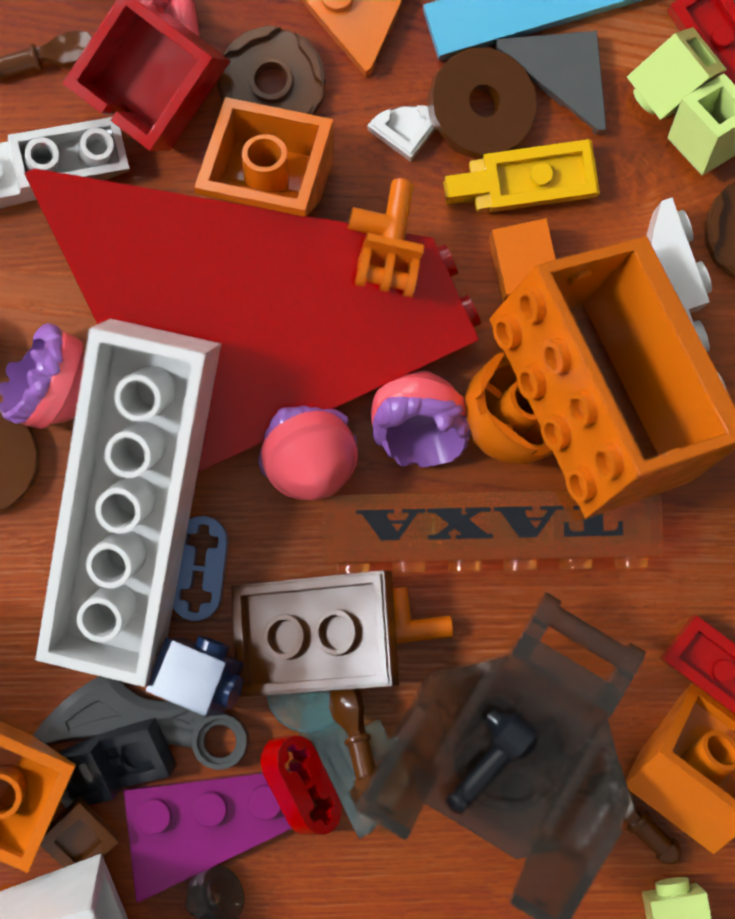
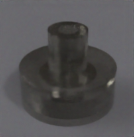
[185,866,245,919]

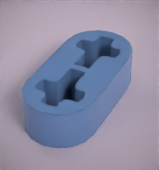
[173,516,229,621]

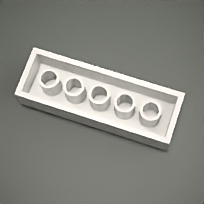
[36,319,221,687]

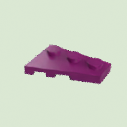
[124,768,292,903]

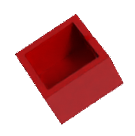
[62,0,231,151]

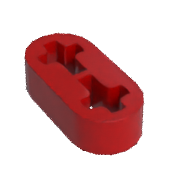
[261,735,342,835]

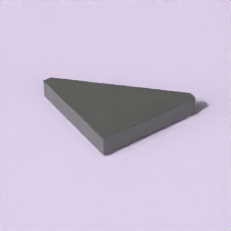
[495,31,606,135]

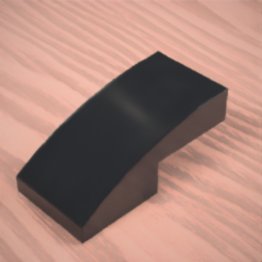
[58,718,177,808]

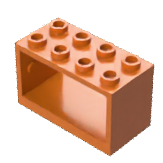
[489,236,735,519]

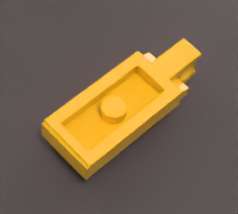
[443,139,600,212]

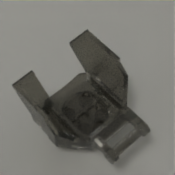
[355,592,646,919]

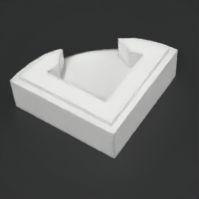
[367,105,435,162]

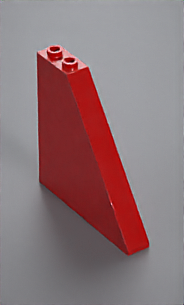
[24,168,481,472]

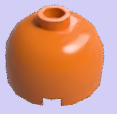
[464,352,553,465]

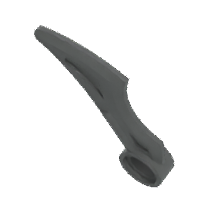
[33,676,250,770]

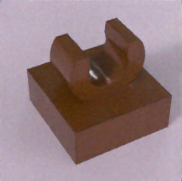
[41,796,119,868]

